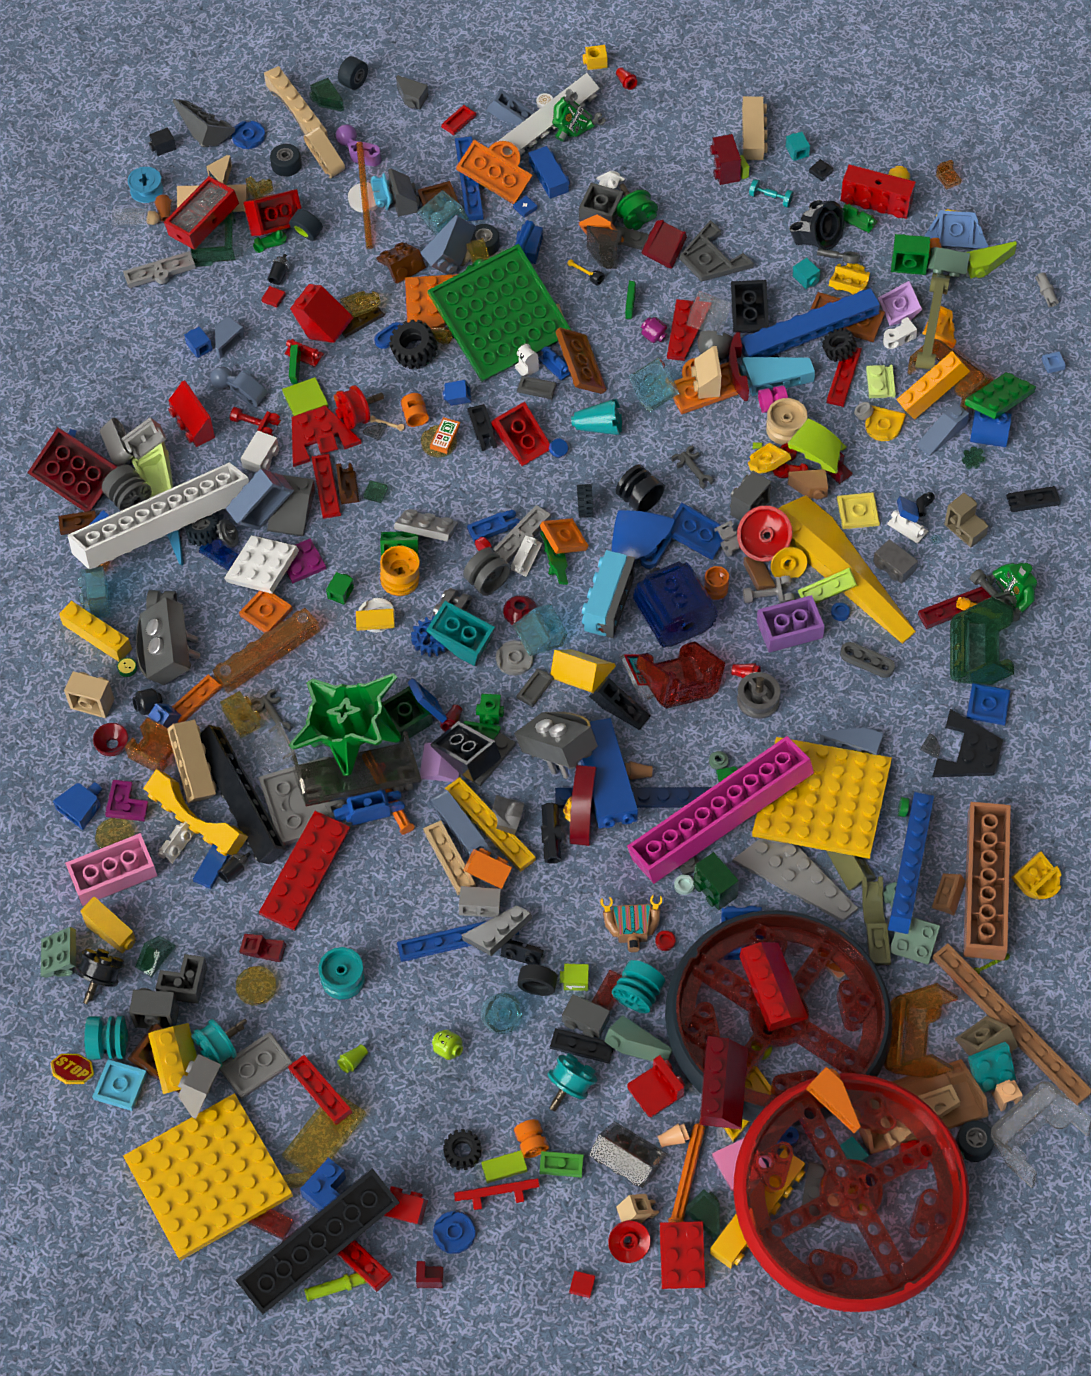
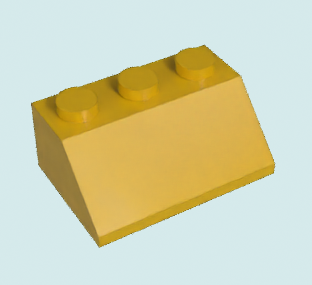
[148,1023,197,1094]

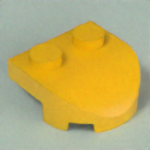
[829,263,870,295]
[1011,852,1061,900]

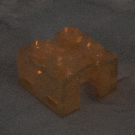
[125,718,174,772]

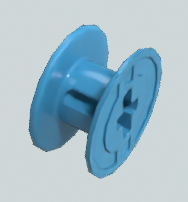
[127,167,163,203]

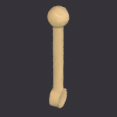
[370,416,405,431]

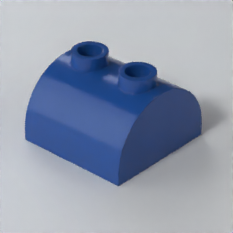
[970,410,1012,447]

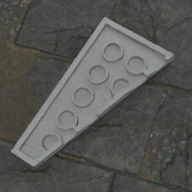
[732,838,858,922]

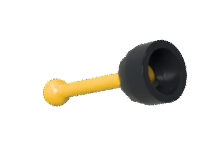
[567,259,605,286]

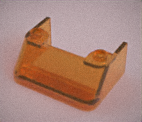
[884,983,958,1079]

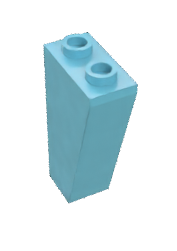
[740,357,815,396]

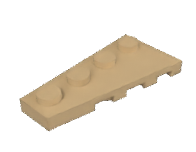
[874,1084,960,1150]

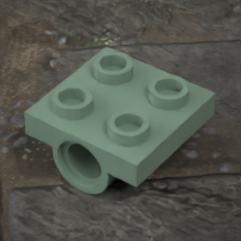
[890,917,940,965]
[41,927,76,978]

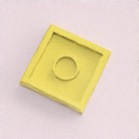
[837,492,880,529]

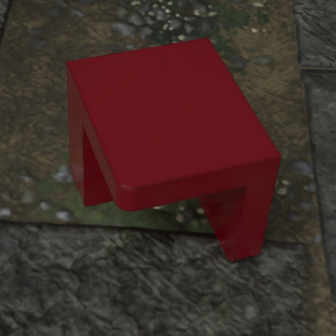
[826,452,853,484]
[416,1261,444,1288]

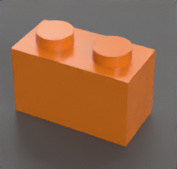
[463,848,512,889]

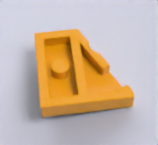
[922,306,956,347]

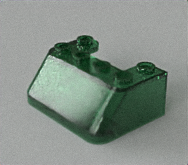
[950,597,1014,685]

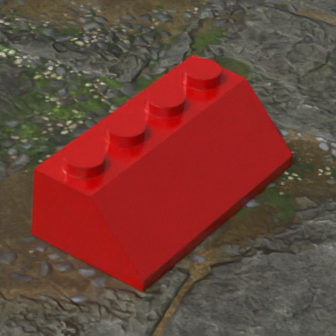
[740,942,808,1032]

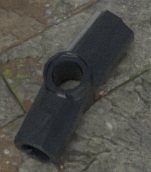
[541,803,562,864]

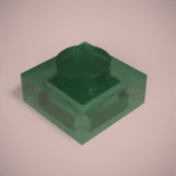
[364,480,388,503]

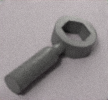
[817,248,861,264]

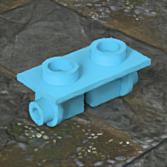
[370,173,393,210]

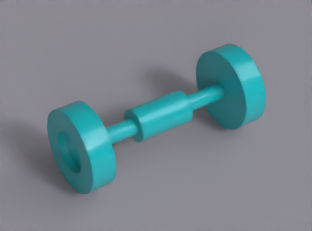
[749,179,794,208]

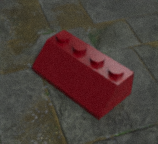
[699,1036,748,1130]

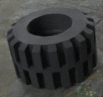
[389,320,438,369]

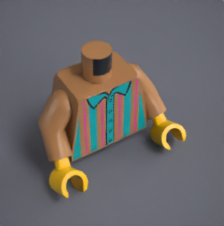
[600,894,663,952]

